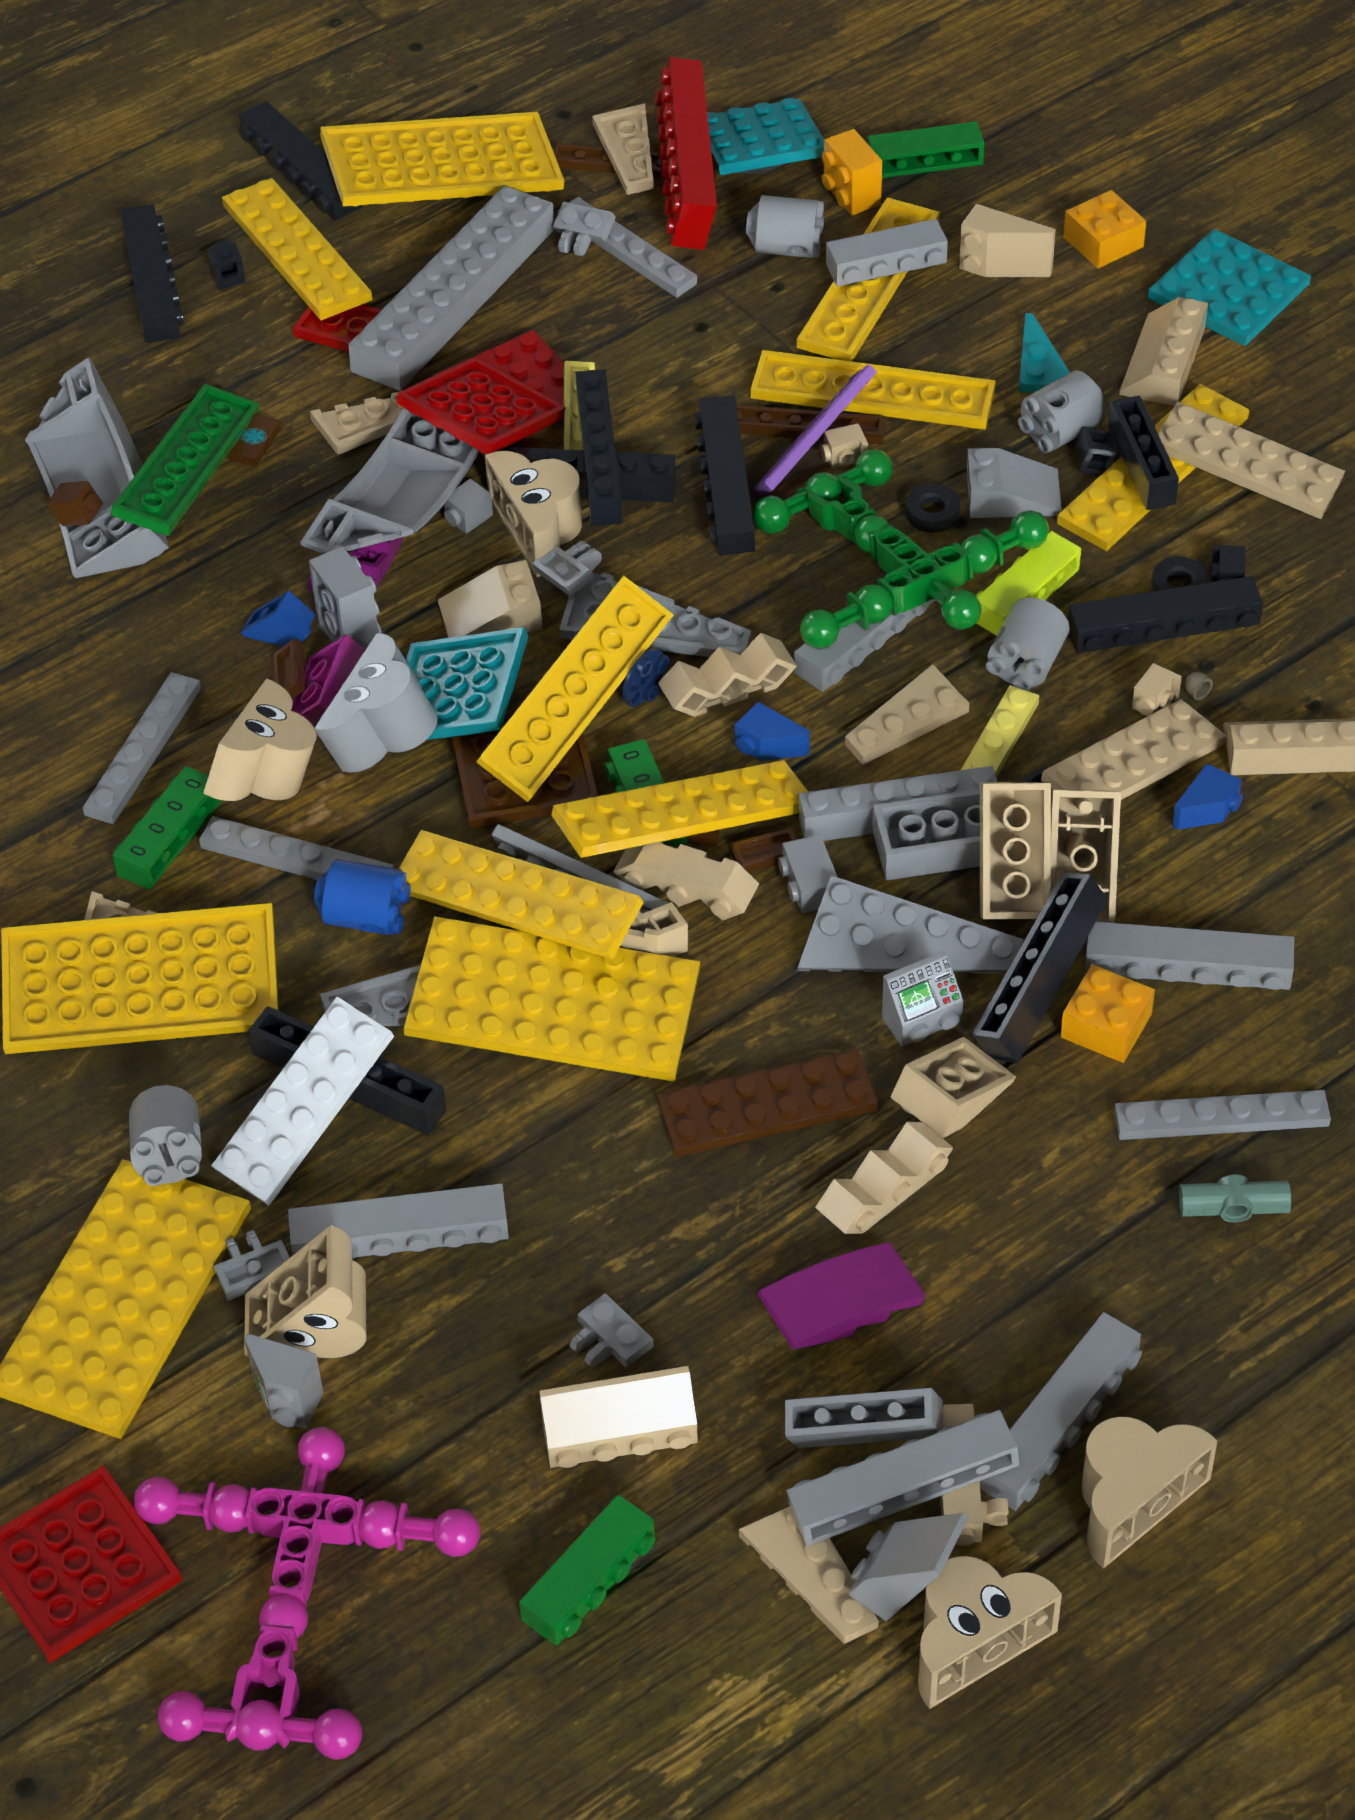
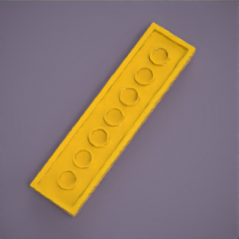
[222,178,373,320]
[797,197,940,362]
[751,350,996,430]
[1057,384,1249,551]
[476,576,674,802]
[551,760,808,858]
[399,830,644,959]

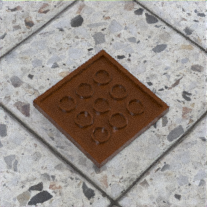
[451,714,598,828]

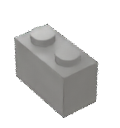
[778,834,837,914]

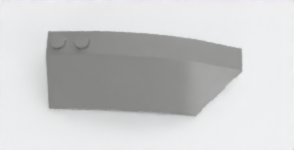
[25,357,169,578]
[301,408,479,554]

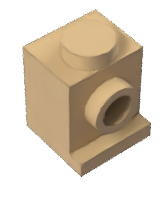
[820,423,868,469]
[1132,663,1181,716]

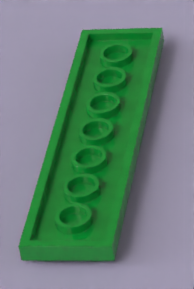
[111,384,260,536]

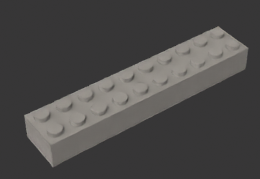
[348,185,554,391]

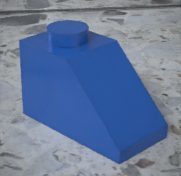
[241,591,316,646]
[735,702,810,761]
[1172,764,1243,830]

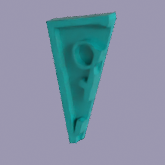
[1019,313,1070,393]

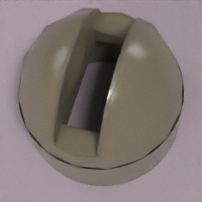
[1185,672,1213,700]

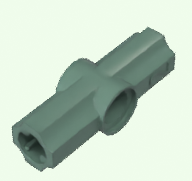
[1179,1175,1291,1223]

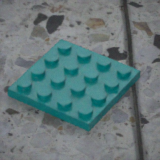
[707,98,824,175]
[1148,229,1311,346]
[406,627,529,740]

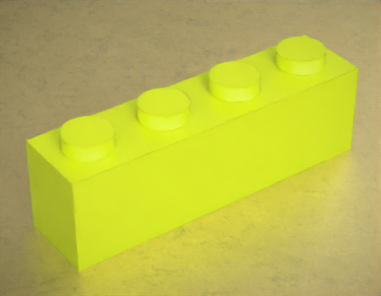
[976,531,1081,636]

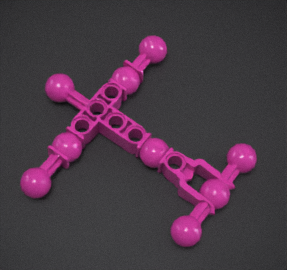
[134,1426,480,1760]

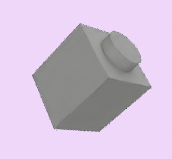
[444,479,493,534]

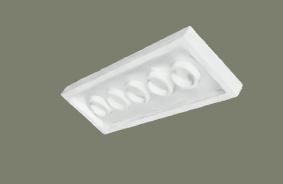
[211,997,394,1206]

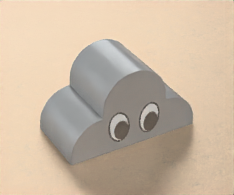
[314,633,438,773]

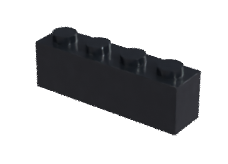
[1108,395,1179,510]

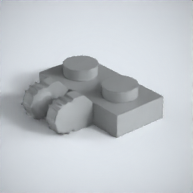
[553,201,616,256]
[532,541,602,597]
[214,1230,290,1301]
[569,1293,654,1368]

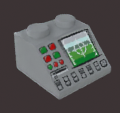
[882,951,963,1047]
[244,1333,324,1429]

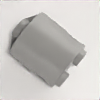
[746,195,824,258]
[1018,370,1106,454]
[986,597,1070,691]
[129,1085,202,1186]

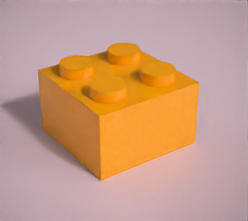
[822,129,882,216]
[1063,190,1146,269]
[1061,964,1155,1063]

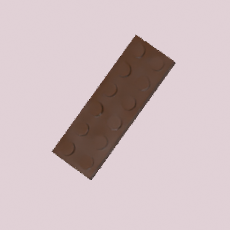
[657,1049,878,1157]

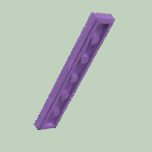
[752,364,877,499]

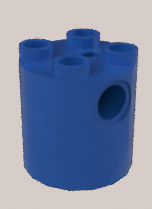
[314,859,411,936]

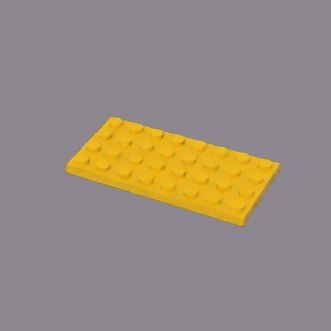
[320,112,564,206]
[1,903,279,1054]
[404,916,700,1082]
[0,1159,251,1439]

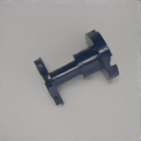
[571,619,670,707]

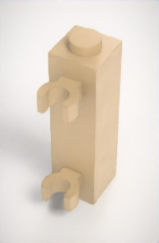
[940,1404,1009,1546]

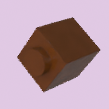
[47,481,103,526]

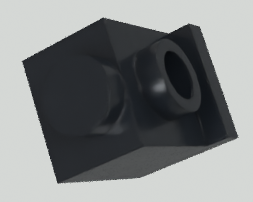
[207,241,245,290]
[1074,427,1118,476]
[1211,545,1245,581]

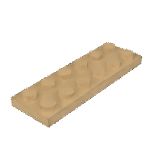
[1158,401,1345,519]
[1041,699,1227,800]

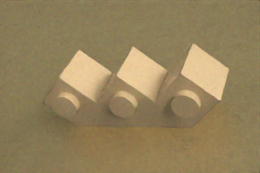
[658,633,797,717]
[613,841,759,921]
[619,902,688,957]
[815,1122,953,1234]

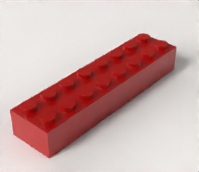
[655,57,717,250]

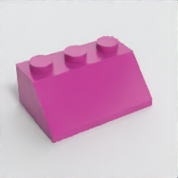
[291,634,366,736]

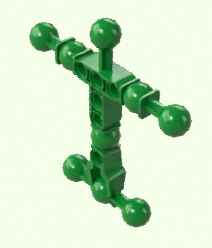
[752,449,1049,650]

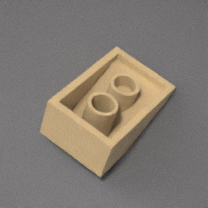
[959,204,1056,277]
[438,560,542,638]
[891,1037,1016,1138]

